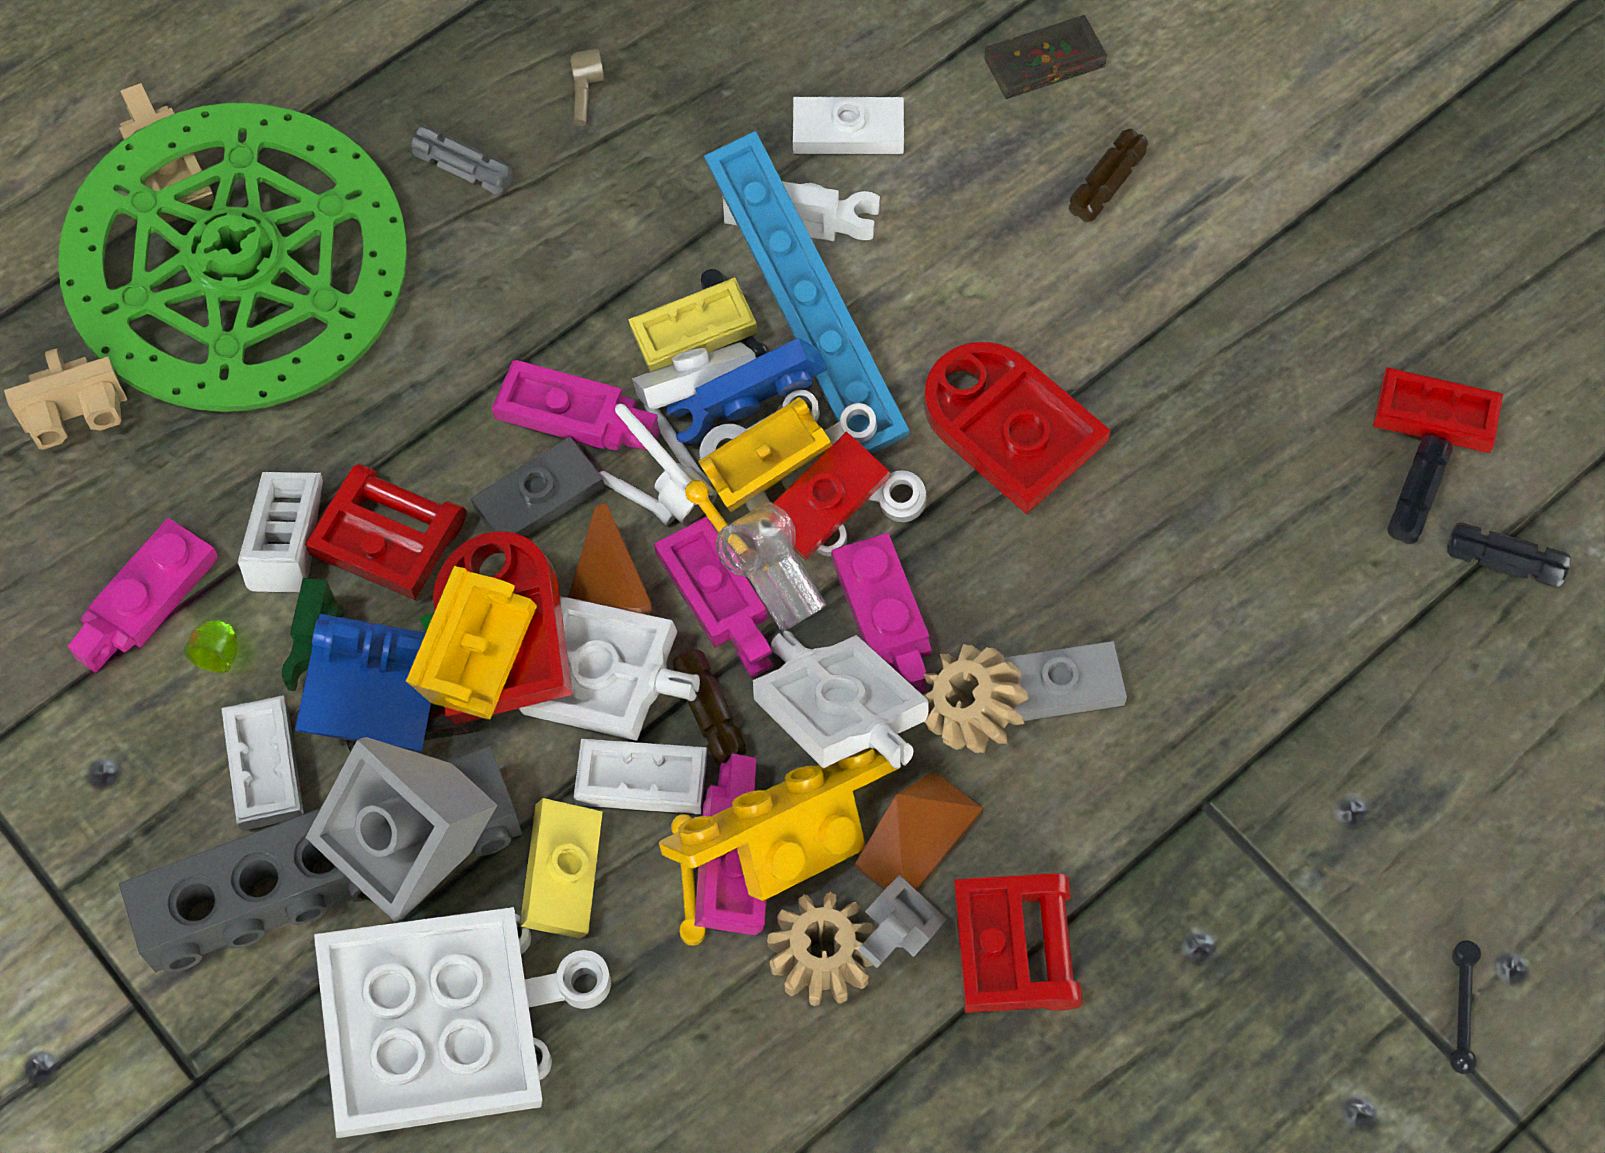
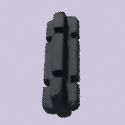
[1387,434,1453,544]
[1447,522,1571,587]

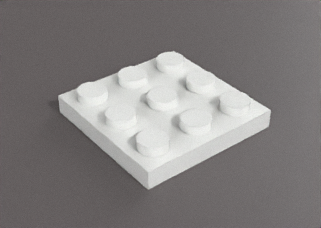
[314,907,542,1138]

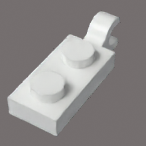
[723,181,880,241]

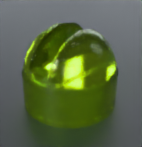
[184,620,239,673]

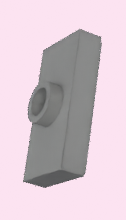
[1004,641,1127,721]

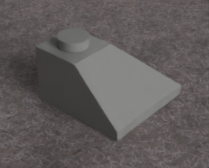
[305,737,497,922]

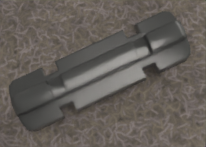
[410,125,514,195]

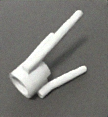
[599,404,717,526]

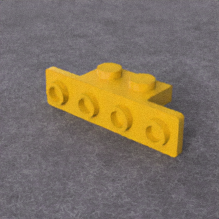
[659,747,901,901]

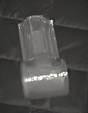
[716,504,827,632]

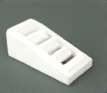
[238,472,323,592]

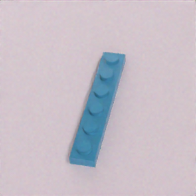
[704,131,910,454]

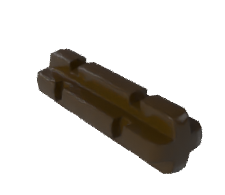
[1069,129,1148,222]
[673,649,746,766]

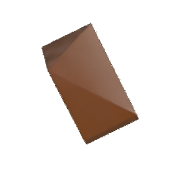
[568,503,653,616]
[855,771,983,891]

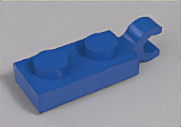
[666,338,827,445]

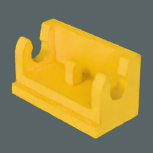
[698,397,831,513]
[406,566,537,720]

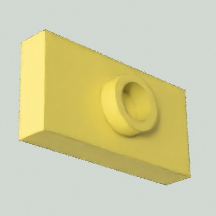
[628,277,758,372]
[520,798,603,939]

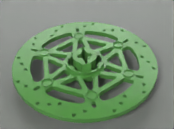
[58,103,407,412]

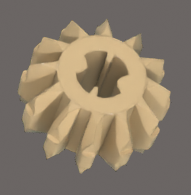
[923,644,1029,753]
[767,891,876,1007]

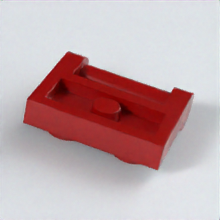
[305,464,466,600]
[953,873,1083,1013]

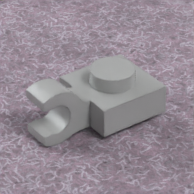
[858,875,947,968]

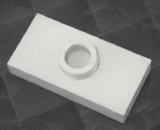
[793,97,904,154]
[632,342,756,410]
[222,695,304,831]
[574,739,707,814]

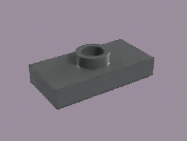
[471,437,605,537]

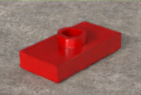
[1372,367,1503,453]
[761,431,890,561]

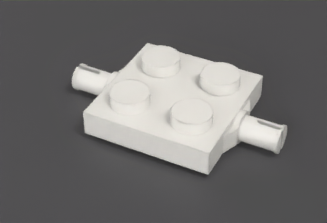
[519,596,700,741]
[753,631,928,768]

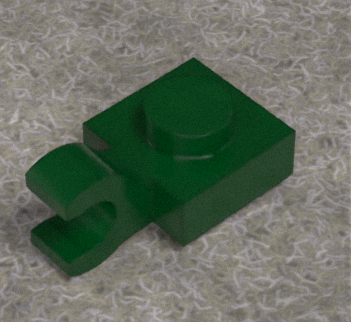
[282,578,344,691]

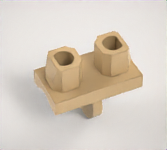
[4,348,128,450]

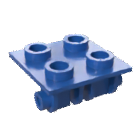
[295,614,431,753]

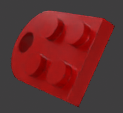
[924,342,1111,515]
[433,531,573,725]

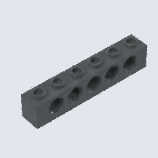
[119,746,522,973]

